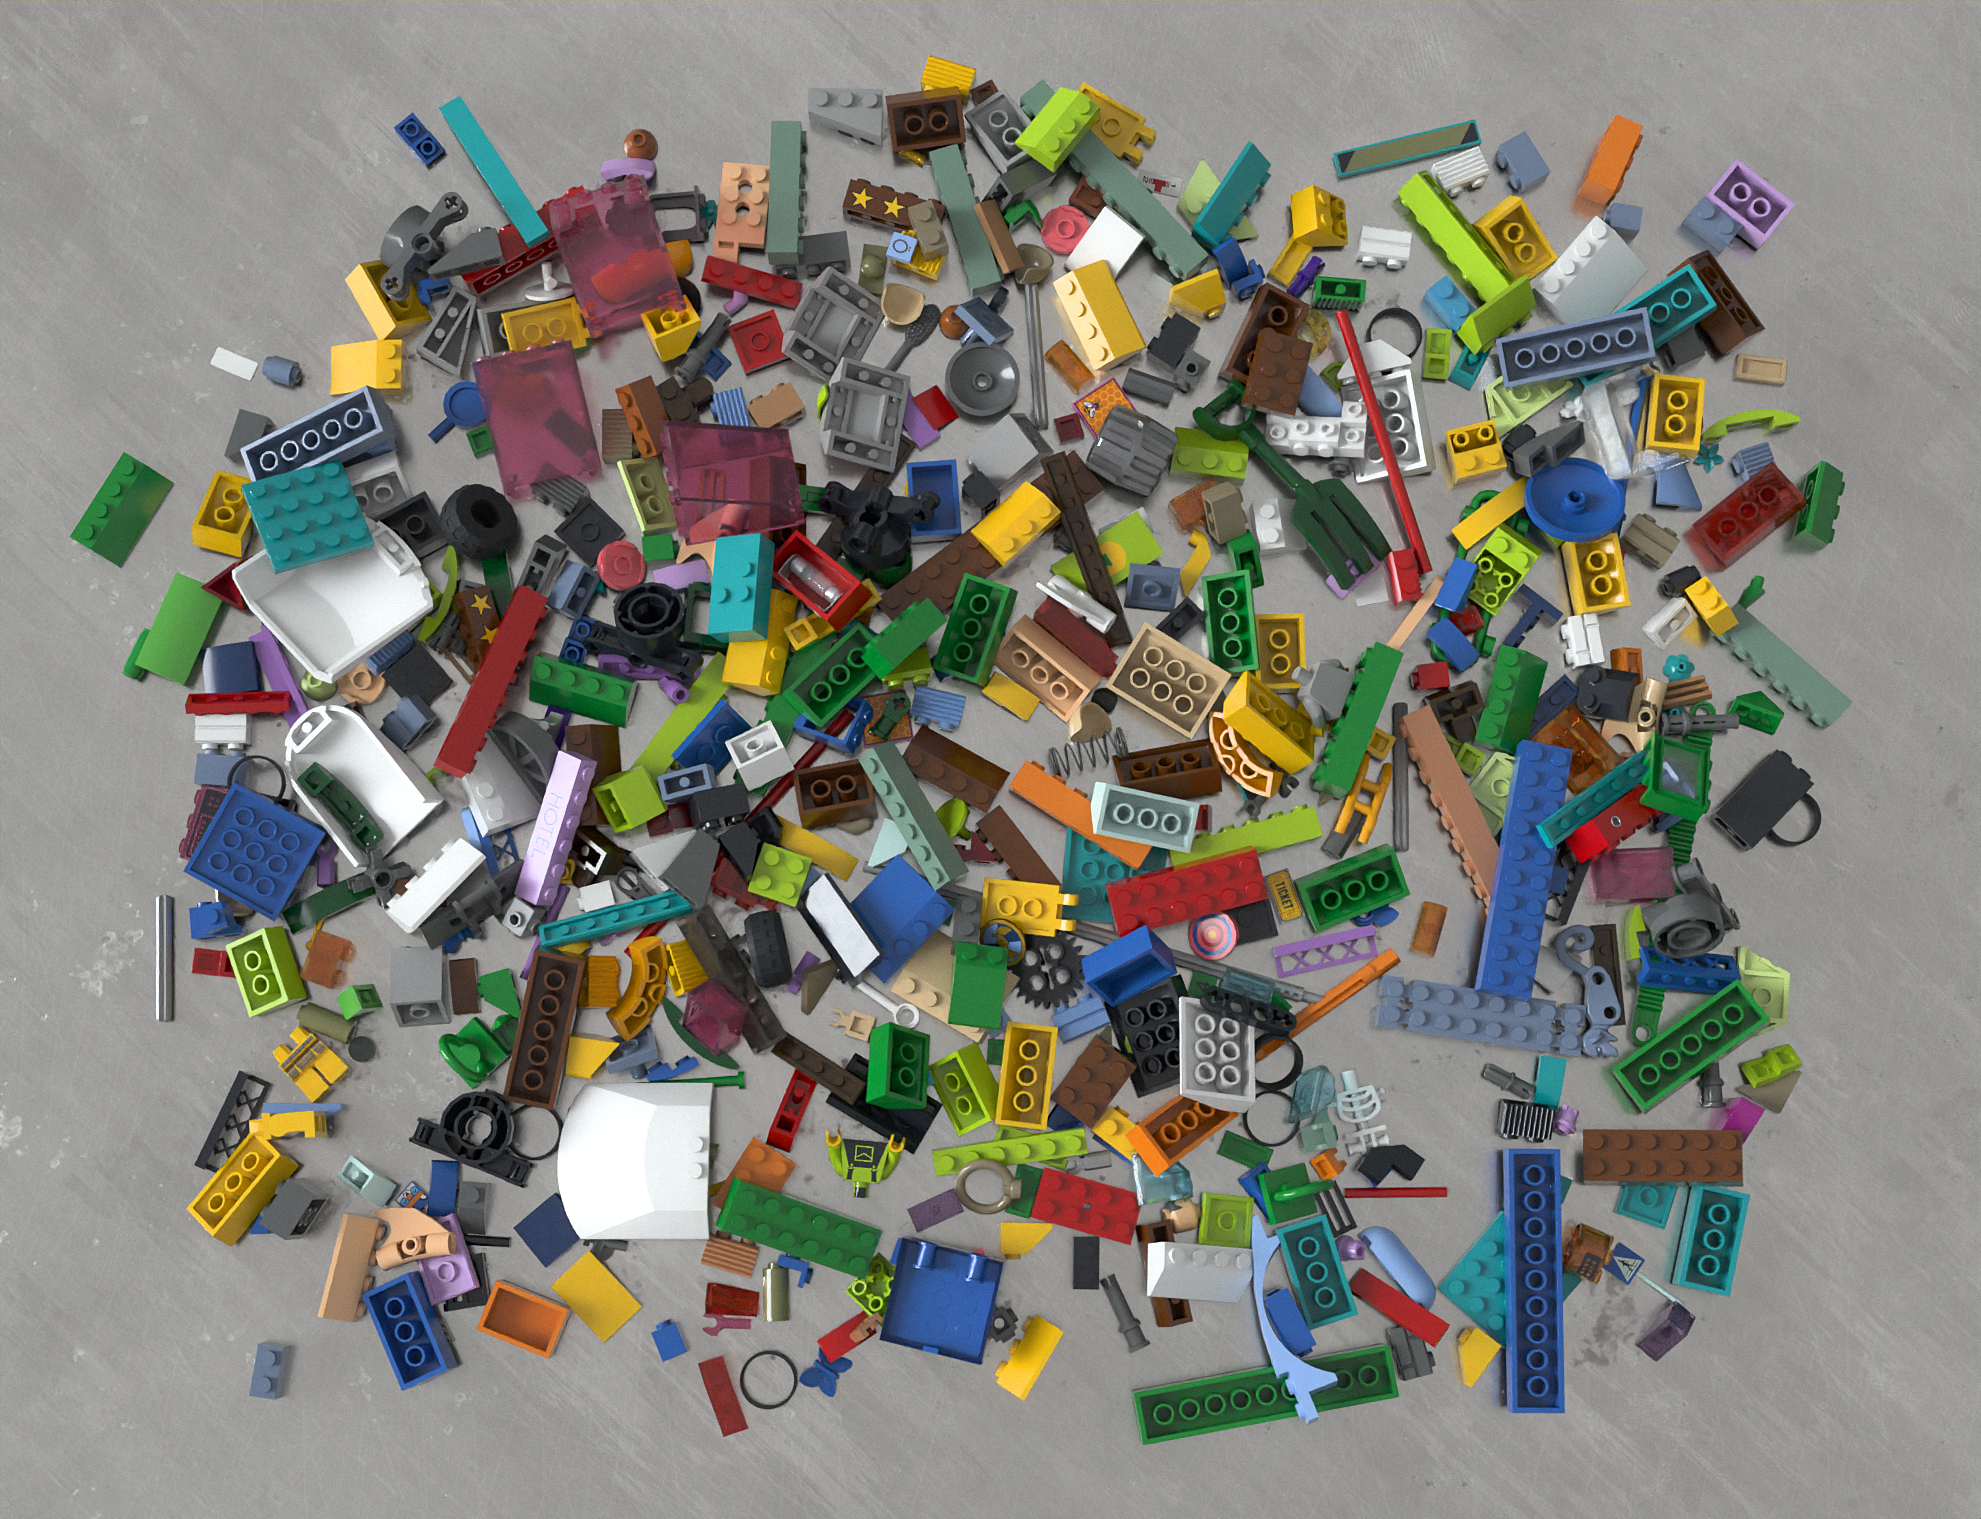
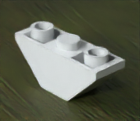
[1335,340,1412,385]

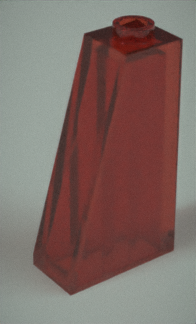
[1033,595,1118,677]

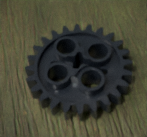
[1007,929,1087,1009]

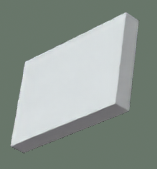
[1064,205,1146,280]

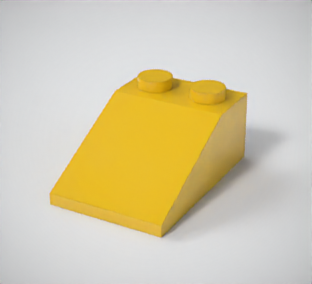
[1472,195,1558,280]
[331,340,407,396]
[192,470,253,558]

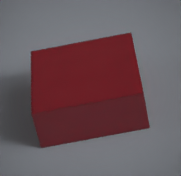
[1053,413,1085,445]

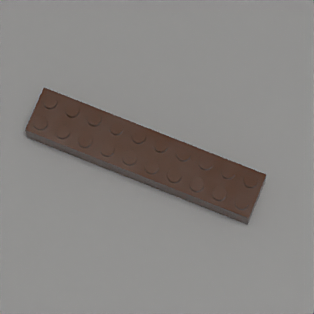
[876,450,1105,623]

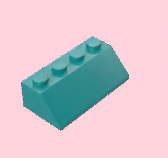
[1191,141,1271,250]

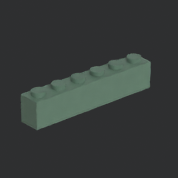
[767,121,807,265]
[929,144,1004,296]
[1716,602,1852,728]
[859,741,969,891]

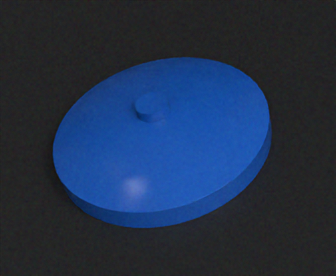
[1524,457,1626,543]

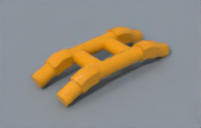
[1334,753,1393,844]

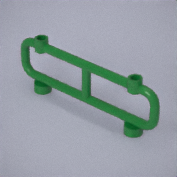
[1430,490,1529,667]

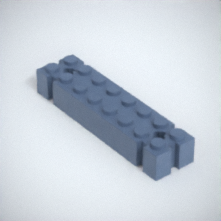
[1373,975,1587,1058]

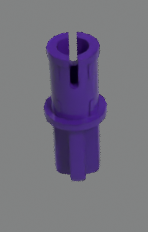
[1286,256,1326,298]

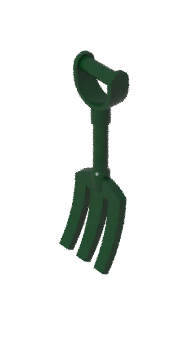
[1192,380,1393,590]

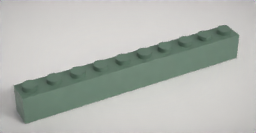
[1020,79,1209,281]

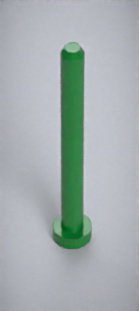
[636,1071,746,1089]

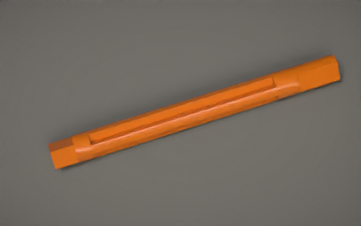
[1255,948,1401,1064]

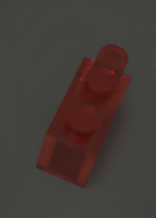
[710,857,778,911]

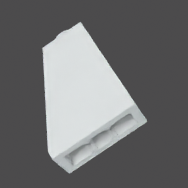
[629,829,696,892]

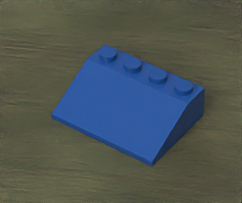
[850,854,955,983]

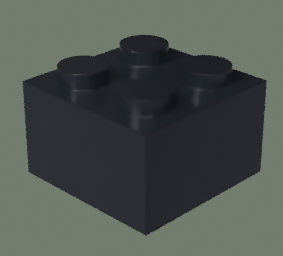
[687,782,750,831]

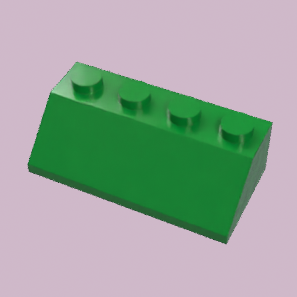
[70,452,174,567]
[1201,569,1260,678]
[932,573,1018,687]
[782,622,876,728]
[1473,644,1548,756]
[529,652,638,727]
[1293,843,1411,932]

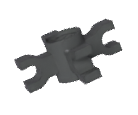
[346,845,412,909]

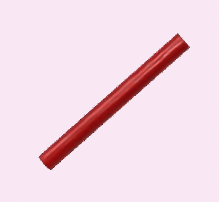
[1344,1187,1447,1198]

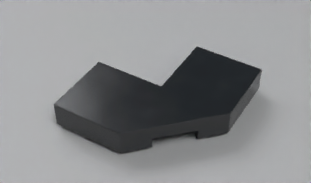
[747,805,783,872]
[1357,1144,1425,1185]

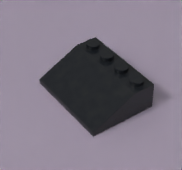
[1104,974,1190,1098]

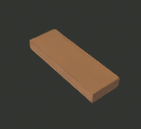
[973,199,1025,274]

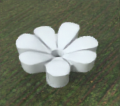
[1560,396,1591,422]

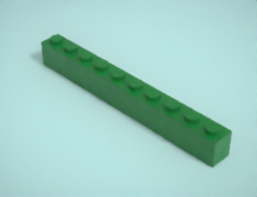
[733,557,867,799]

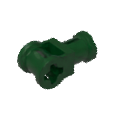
[869,693,911,742]

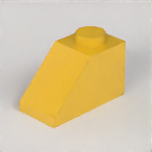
[1000,1222,1053,1259]
[1457,1326,1501,1388]

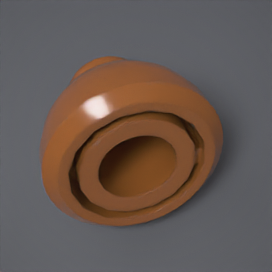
[624,129,658,160]
[939,304,970,339]

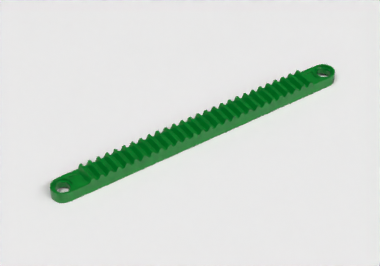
[1628,701,1716,1047]

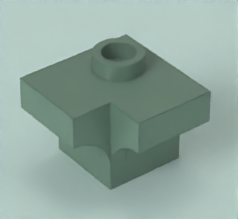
[1298,1108,1339,1153]

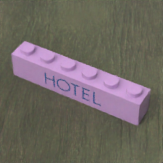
[514,750,597,906]

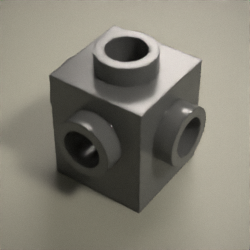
[989,1305,1019,1343]

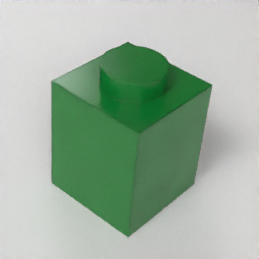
[641,534,680,566]

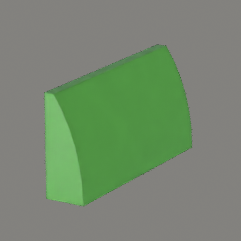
[134,572,222,685]

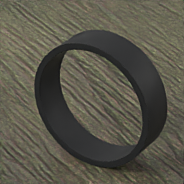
[1366,308,1422,358]
[227,755,286,803]
[1767,793,1821,846]
[1254,1033,1303,1091]
[1243,1090,1301,1147]
[509,1105,563,1160]
[740,1351,798,1409]

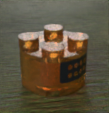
[1562,1223,1614,1284]

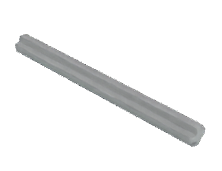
[1025,284,1049,429]
[1393,702,1409,852]

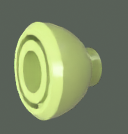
[301,670,337,701]

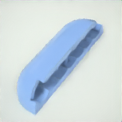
[1298,365,1342,418]
[1357,1226,1436,1311]

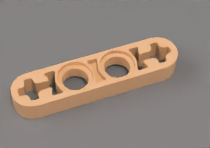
[1386,575,1445,650]

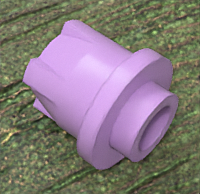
[1553,1105,1580,1136]
[1336,1235,1366,1262]

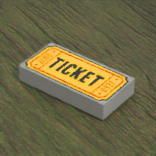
[1263,868,1305,924]

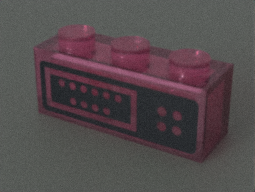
[178,784,228,861]

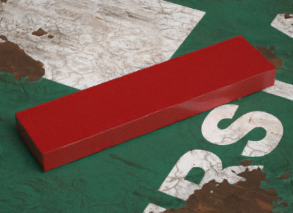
[1349,1268,1450,1348]

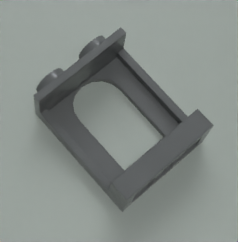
[639,185,708,246]

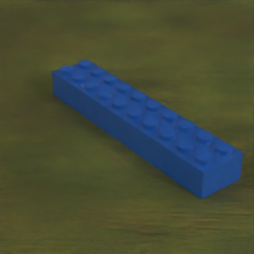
[1474,739,1573,1002]
[1503,1149,1565,1413]

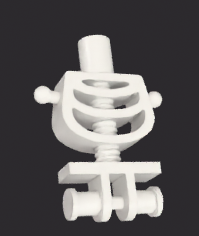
[1326,1069,1390,1157]

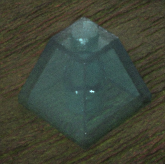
[1288,1065,1336,1124]
[1131,1153,1193,1205]

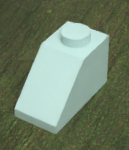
[868,818,911,868]
[337,1155,397,1208]

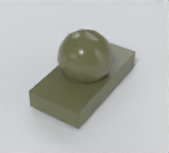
[858,244,888,297]

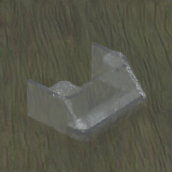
[1581,362,1689,481]

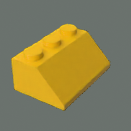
[345,260,432,340]
[971,481,1061,568]
[1561,532,1631,616]
[995,1314,1064,1401]

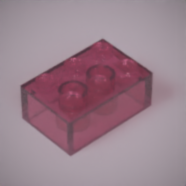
[1596,847,1676,904]

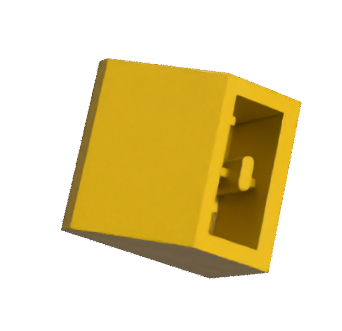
[1290,184,1348,247]
[1445,419,1507,485]

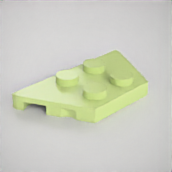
[1176,160,1259,240]
[1485,376,1573,439]
[1469,752,1515,837]
[1737,946,1790,1038]

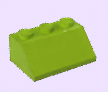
[1015,87,1100,173]
[1456,274,1537,355]
[1169,427,1249,485]
[226,926,307,1018]
[928,1042,999,1137]

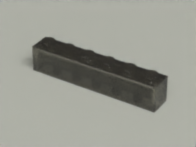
[676,904,787,1055]

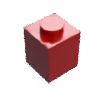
[1411,661,1450,693]

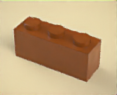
[615,375,679,460]

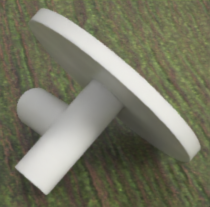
[525,262,575,301]

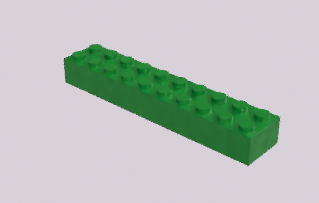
[1132,1343,1399,1445]

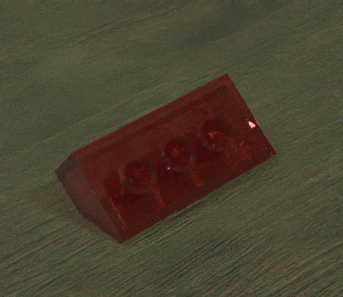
[1692,461,1806,569]

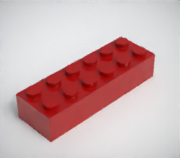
[461,185,602,297]
[1104,845,1268,938]

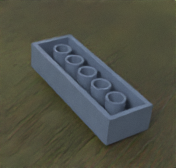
[1496,307,1657,392]
[240,385,397,482]

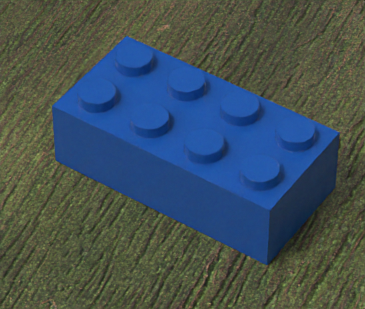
[362,1271,458,1391]

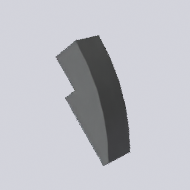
[1513,420,1585,478]

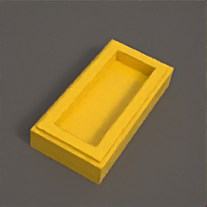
[1267,233,1314,289]

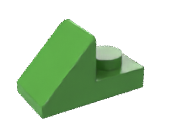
[337,984,383,1020]

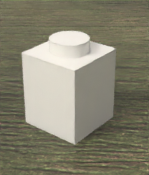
[577,880,617,913]

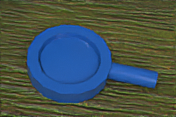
[428,381,492,442]

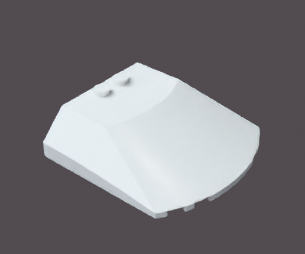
[232,512,433,684]
[558,1083,714,1240]

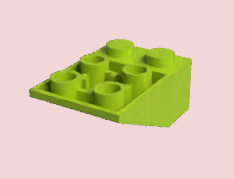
[1468,523,1543,616]
[844,1252,906,1347]

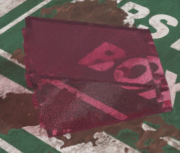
[549,174,687,339]
[472,339,602,497]
[659,420,806,546]

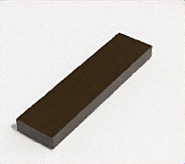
[1589,924,1626,1026]
[771,1031,867,1106]

